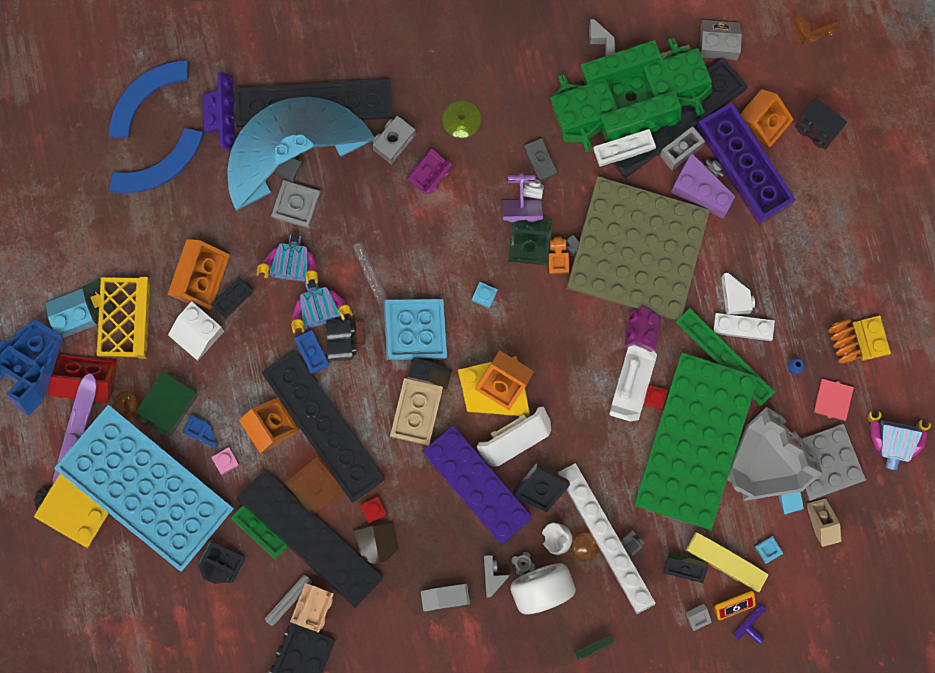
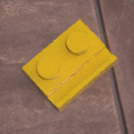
[851,316,891,361]

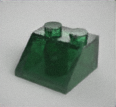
[508,219,552,265]

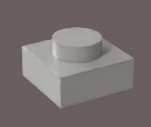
[686,604,712,631]

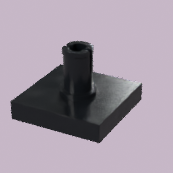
[513,463,570,513]

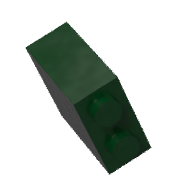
[135,372,198,435]

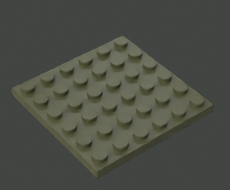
[566,176,710,321]

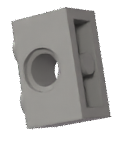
[372,116,416,165]
[660,126,705,171]

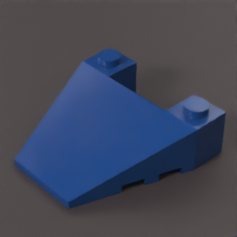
[0,320,63,416]

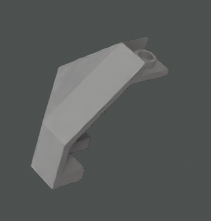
[727,407,823,501]

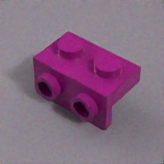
[406,148,452,194]
[625,306,661,352]

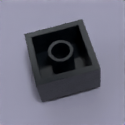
[795,97,847,150]

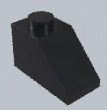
[408,358,452,389]

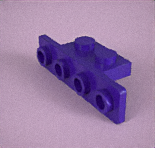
[203,72,235,150]

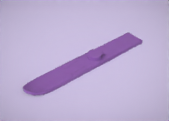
[52,374,97,485]

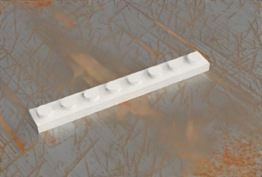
[558,463,655,614]

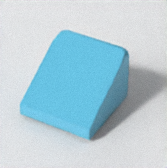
[778,492,804,515]

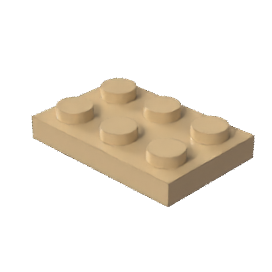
[390,378,443,446]

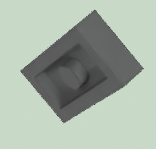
[524,138,557,181]

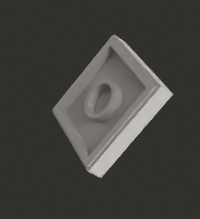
[271,180,321,229]

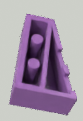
[671,153,735,219]

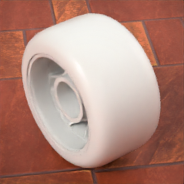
[511,563,576,614]

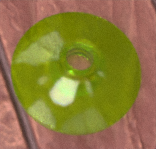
[442,101,481,138]

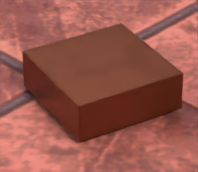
[356,322,366,345]

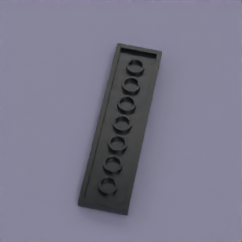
[612,58,748,179]
[235,79,392,128]
[261,350,385,503]
[236,470,383,609]

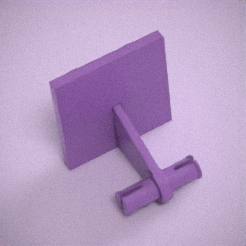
[502,173,543,222]

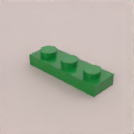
[231,506,288,560]

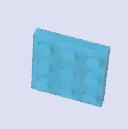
[384,299,447,360]

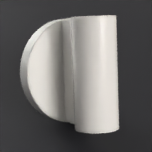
[523,179,544,199]

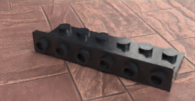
[268,623,336,673]

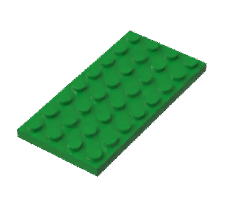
[634,353,758,530]

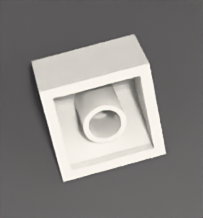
[168,302,224,361]

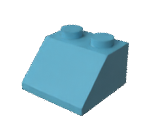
[46,288,97,338]

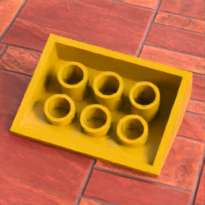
[34,474,108,548]

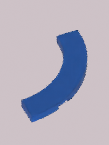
[109,61,188,138]
[109,128,204,194]

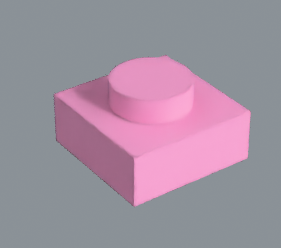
[211,447,239,475]

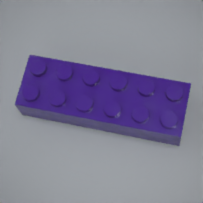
[696,102,796,225]
[423,426,533,546]

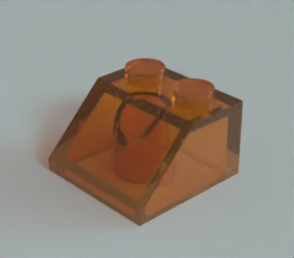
[285,457,343,515]

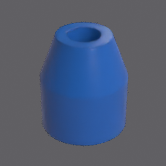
[787,358,805,375]

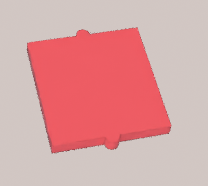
[813,379,854,421]

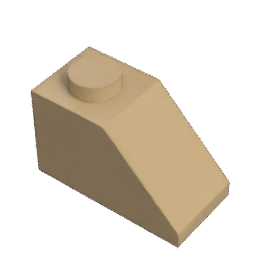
[807,499,841,547]

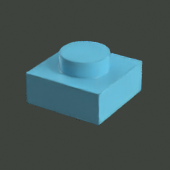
[472,282,498,309]

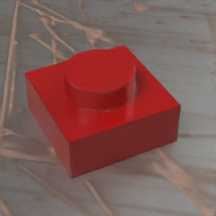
[643,385,668,410]
[360,497,387,524]

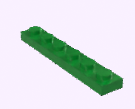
[675,308,775,407]

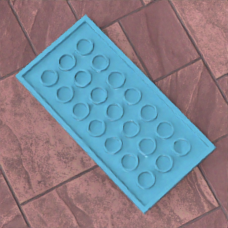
[54,405,234,572]

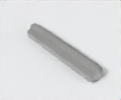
[265,575,312,626]

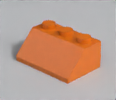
[167,239,230,310]

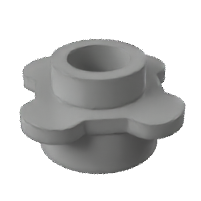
[705,159,724,177]
[511,552,535,576]

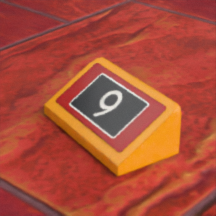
[713,591,755,620]

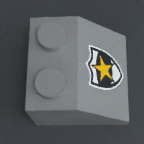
[699,20,742,60]

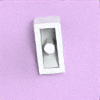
[721,273,755,315]

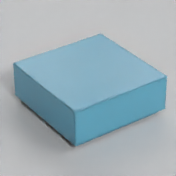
[755,536,783,564]

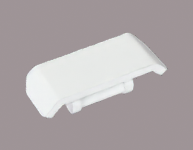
[609,345,657,421]
[477,407,551,467]

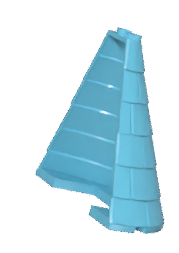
[227,97,374,211]

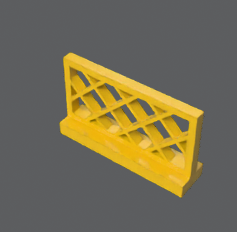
[97,277,151,359]

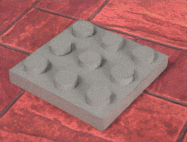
[802,424,866,501]

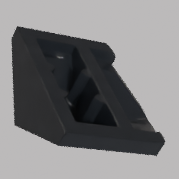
[197,541,245,584]

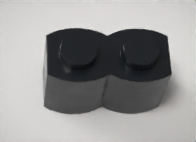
[326,319,357,362]

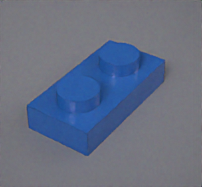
[294,330,329,375]

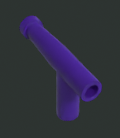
[733,604,766,644]

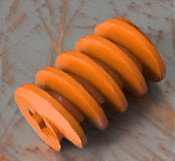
[828,319,862,364]

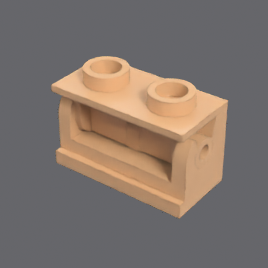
[290,583,333,633]

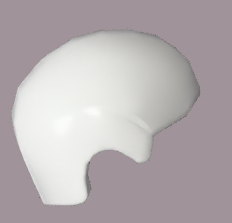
[542,522,572,555]

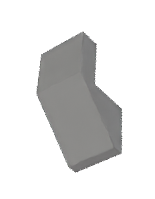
[589,19,615,56]
[421,584,470,612]

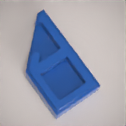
[182,415,218,449]

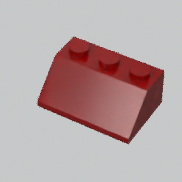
[48,353,117,403]

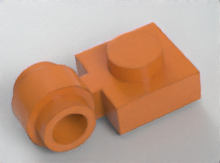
[548,237,569,274]

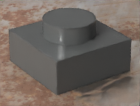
[566,235,579,256]

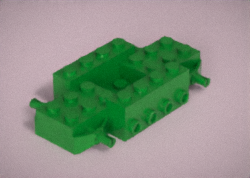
[550,38,712,152]

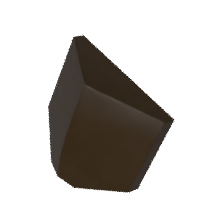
[353,523,398,564]

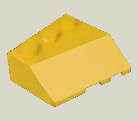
[458,356,530,417]

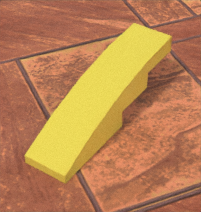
[686,532,768,592]

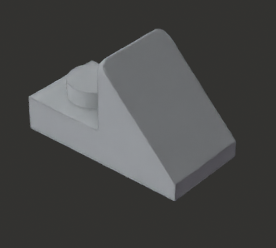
[484,556,510,598]

